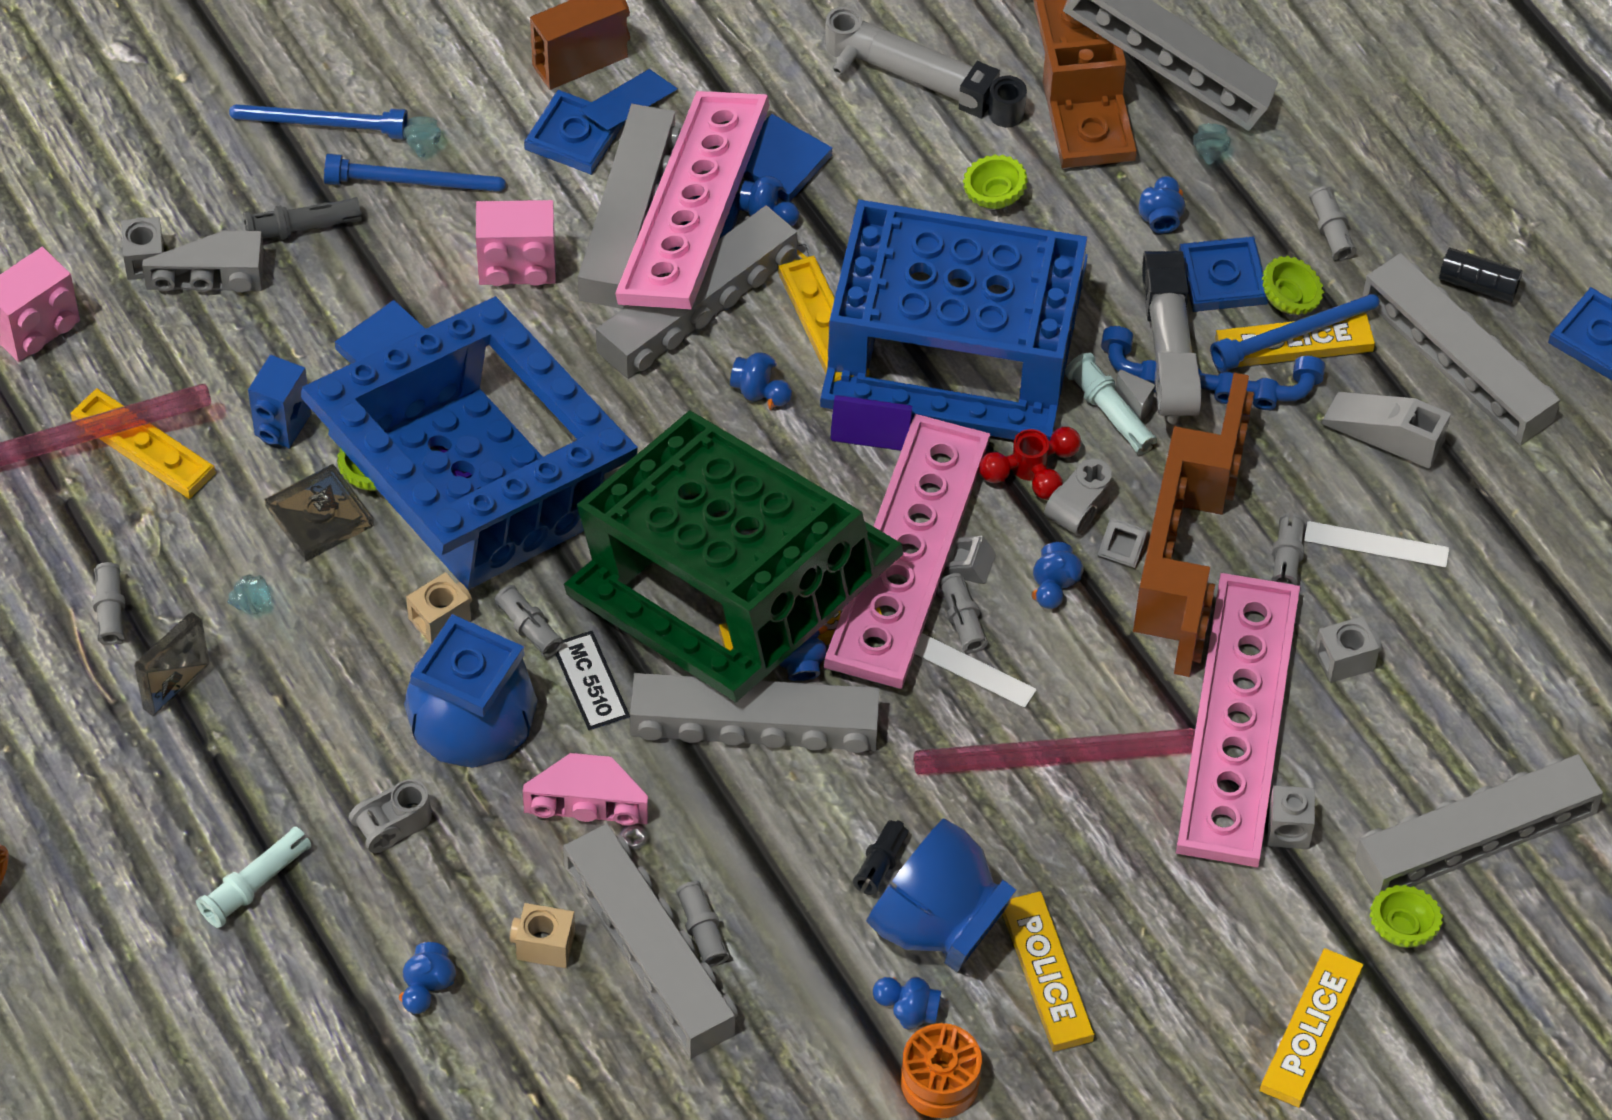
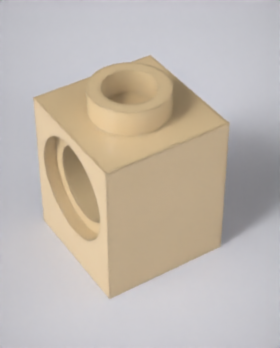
[406,572,472,644]
[510,903,575,968]

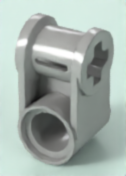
[1044,458,1112,536]
[349,779,432,853]

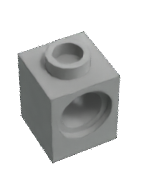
[121,217,164,280]
[1314,616,1381,683]
[1267,785,1315,849]

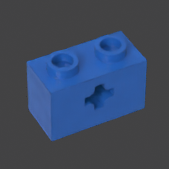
[248,355,311,449]

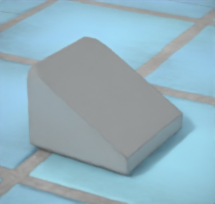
[1115,370,1155,422]
[1098,518,1150,568]
[943,536,995,583]

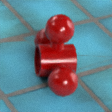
[979,426,1081,500]

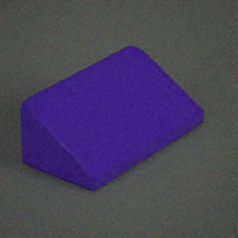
[830,395,912,451]

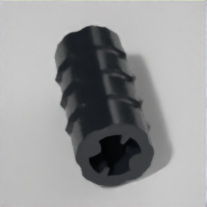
[1439,247,1523,303]

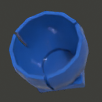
[404,614,538,768]
[866,818,1016,973]

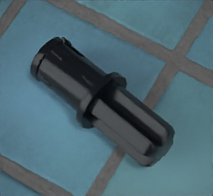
[853,820,908,895]

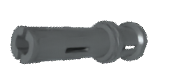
[243,197,361,240]

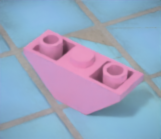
[523,753,648,825]

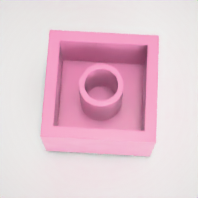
[476,200,556,286]
[0,247,80,362]

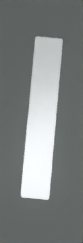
[1304,521,1449,567]
[915,633,1036,707]

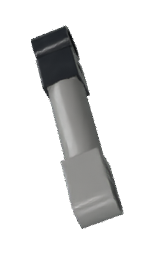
[1142,251,1201,424]

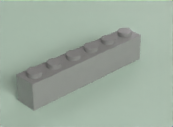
[1063,0,1278,131]
[578,104,681,309]
[596,205,798,379]
[1362,253,1560,445]
[630,673,879,753]
[1355,754,1603,896]
[563,824,738,1059]

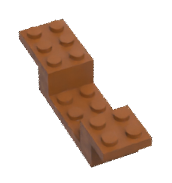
[1033,0,1137,168]
[1133,372,1254,677]

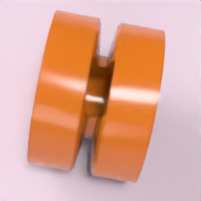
[901,1023,982,1118]

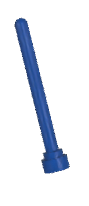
[229,104,408,139]
[324,154,506,192]
[1210,294,1380,372]

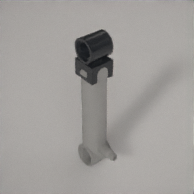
[825,6,1027,128]

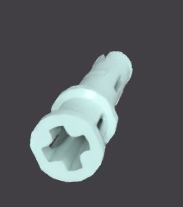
[1064,353,1157,455]
[196,826,311,928]

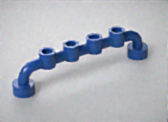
[1101,326,1325,410]

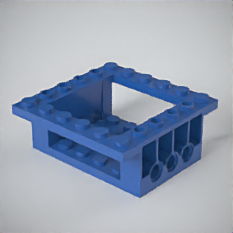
[820,199,1088,441]
[301,296,638,590]

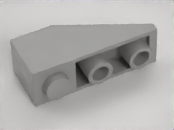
[142,231,265,292]
[1322,392,1451,469]

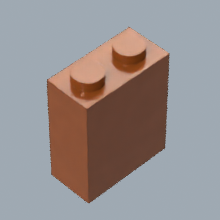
[530,0,630,90]

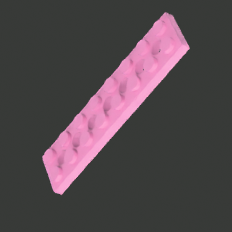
[615,91,770,309]
[824,414,990,689]
[1176,573,1300,867]

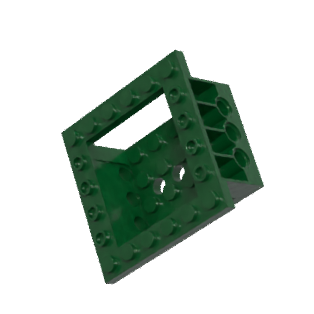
[564,410,904,702]

